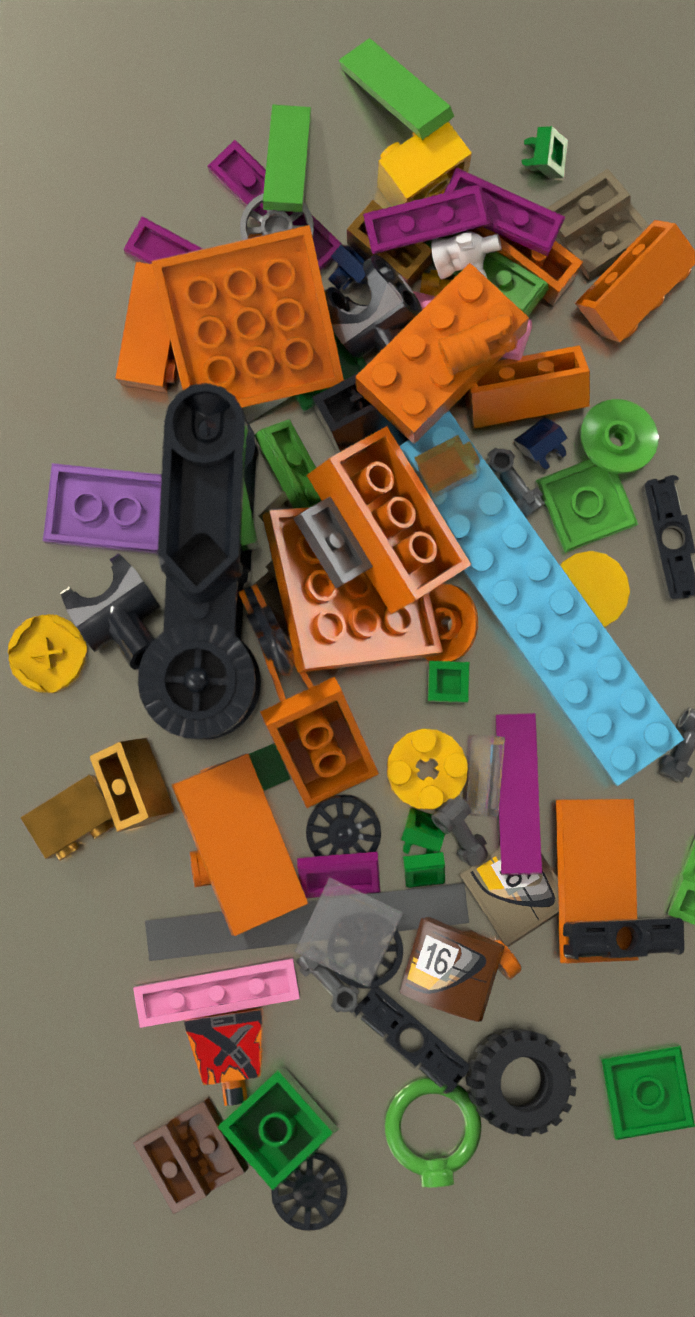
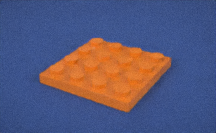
[151,225,344,408]
[263,507,443,673]

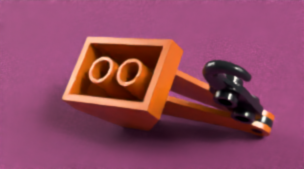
[238,584,379,808]

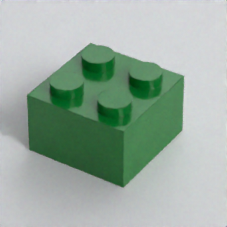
[218,1068,339,1190]

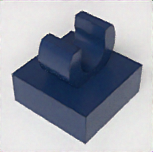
[328,244,369,291]
[514,417,568,470]

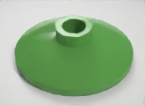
[580,399,659,474]

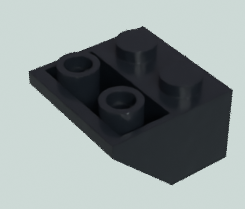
[312,373,409,453]

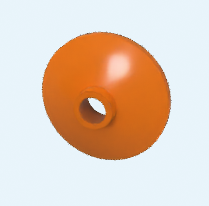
[425,584,478,662]

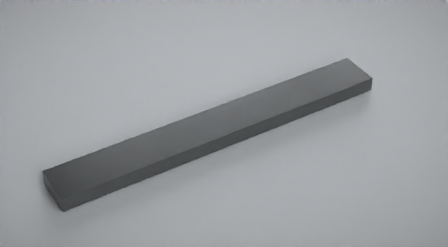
[145,882,469,961]

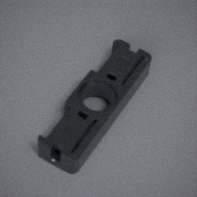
[642,475,695,601]
[563,917,685,960]
[353,987,470,1094]

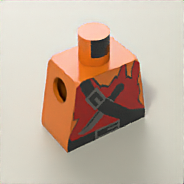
[184,1006,264,1106]

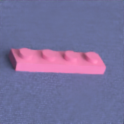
[133,958,300,1028]

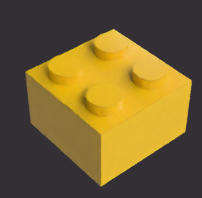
[377,121,472,206]

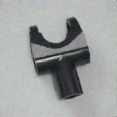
[324,255,422,358]
[60,553,161,670]

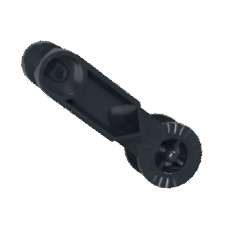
[138,383,262,740]

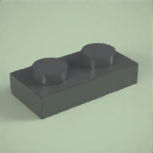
[293,497,373,589]

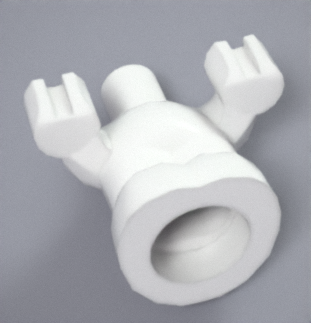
[431,231,502,279]

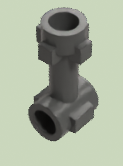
[487,447,545,517]
[660,707,695,783]
[431,796,488,866]
[296,945,360,1013]

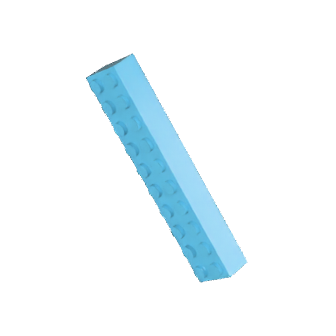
[400,411,685,786]

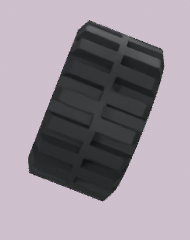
[466,1029,577,1137]

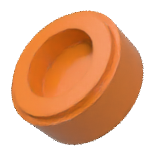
[494,940,522,980]

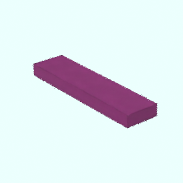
[207,140,343,274]
[496,713,542,875]

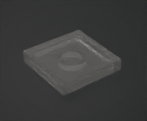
[295,877,404,987]

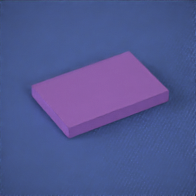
[43,463,161,555]

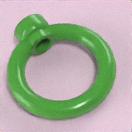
[385,1078,482,1187]

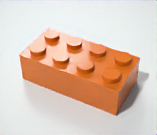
[355,263,529,444]
[306,426,471,614]

